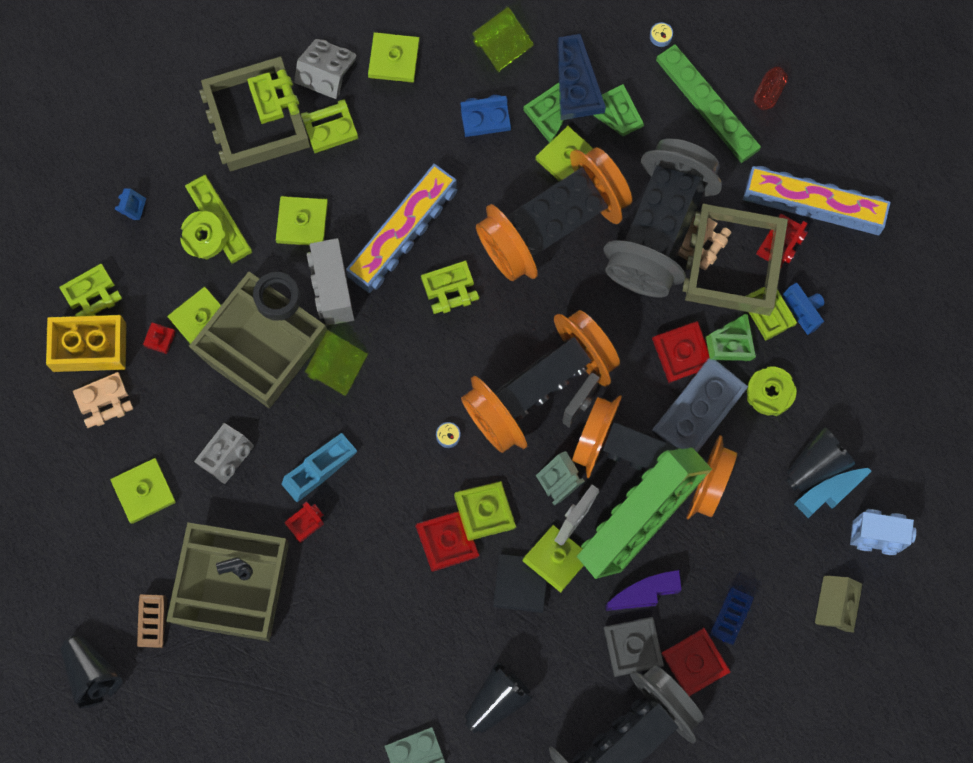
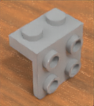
[294,39,356,99]

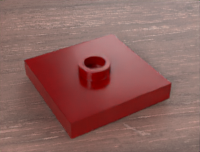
[652,321,709,383]
[416,511,479,572]
[661,628,730,696]

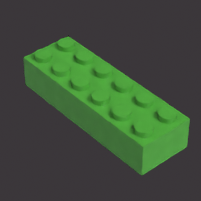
[577,448,712,579]

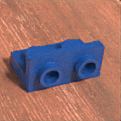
[461,95,511,137]

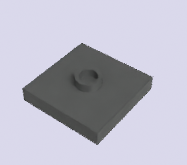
[563,373,600,428]
[603,617,664,677]

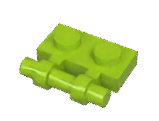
[247,69,299,124]
[421,261,479,314]
[59,264,122,317]

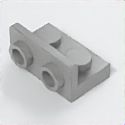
[194,423,254,484]

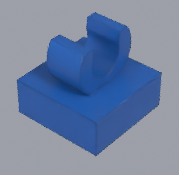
[115,189,146,220]

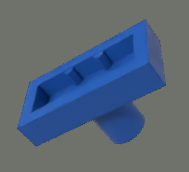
[782,283,824,335]

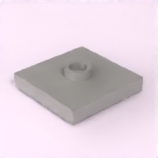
[554,485,599,546]

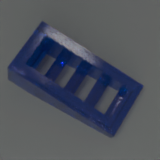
[710,588,754,645]

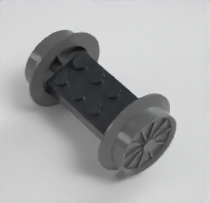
[604,139,722,297]
[548,665,704,763]

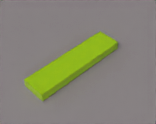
[185,175,252,264]

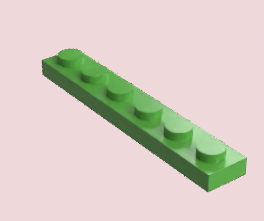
[656,45,761,163]

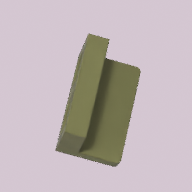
[815,576,862,632]

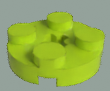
[180,211,229,259]
[747,367,797,416]

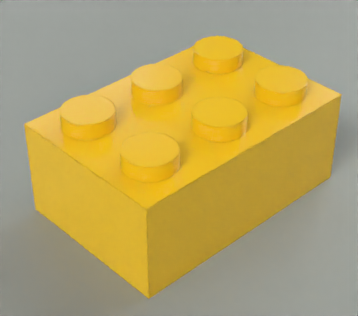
[46,315,126,372]

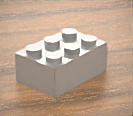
[307,238,354,326]

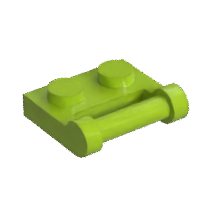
[301,99,358,153]

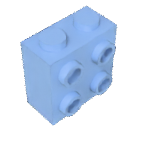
[850,509,916,555]

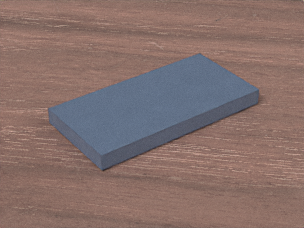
[651,357,748,452]

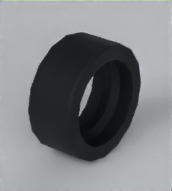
[253,272,301,321]

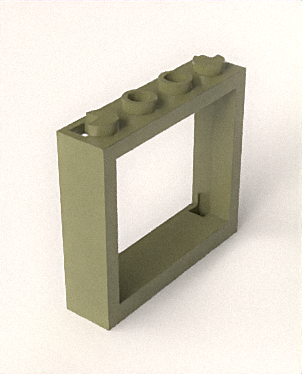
[199,57,310,171]
[682,204,788,316]

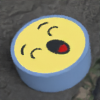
[650,22,673,47]
[436,422,460,448]

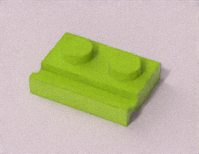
[745,287,797,341]

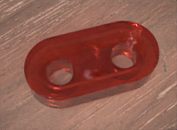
[753,67,788,110]

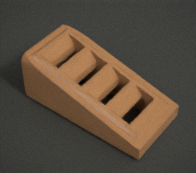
[137,595,167,648]

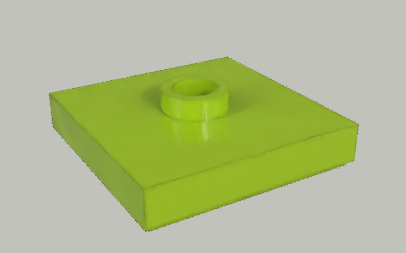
[368,33,419,82]
[535,126,593,181]
[276,196,328,246]
[167,287,221,344]
[110,458,176,524]
[454,481,516,541]
[522,525,584,592]

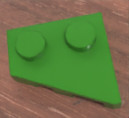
[524,83,564,143]
[593,84,644,136]
[706,314,756,361]

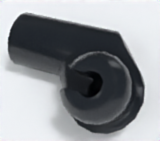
[216,557,253,581]

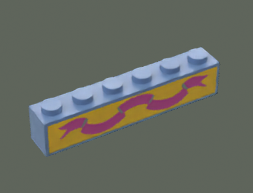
[346,164,457,293]
[743,166,890,235]

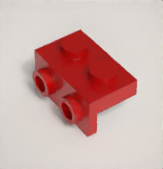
[756,214,808,268]

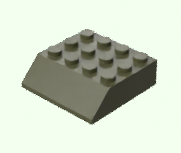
[189,272,328,409]
[167,522,289,641]

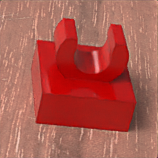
[143,323,176,354]

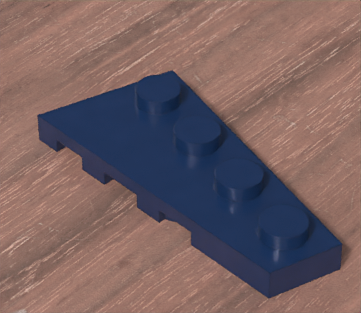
[557,34,606,121]

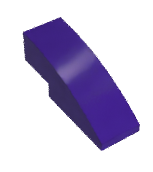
[606,570,681,611]

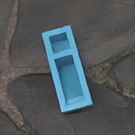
[282,433,357,502]
[795,468,871,518]

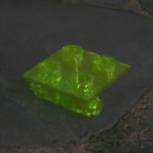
[472,7,534,71]
[305,330,368,396]

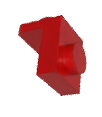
[284,502,324,543]

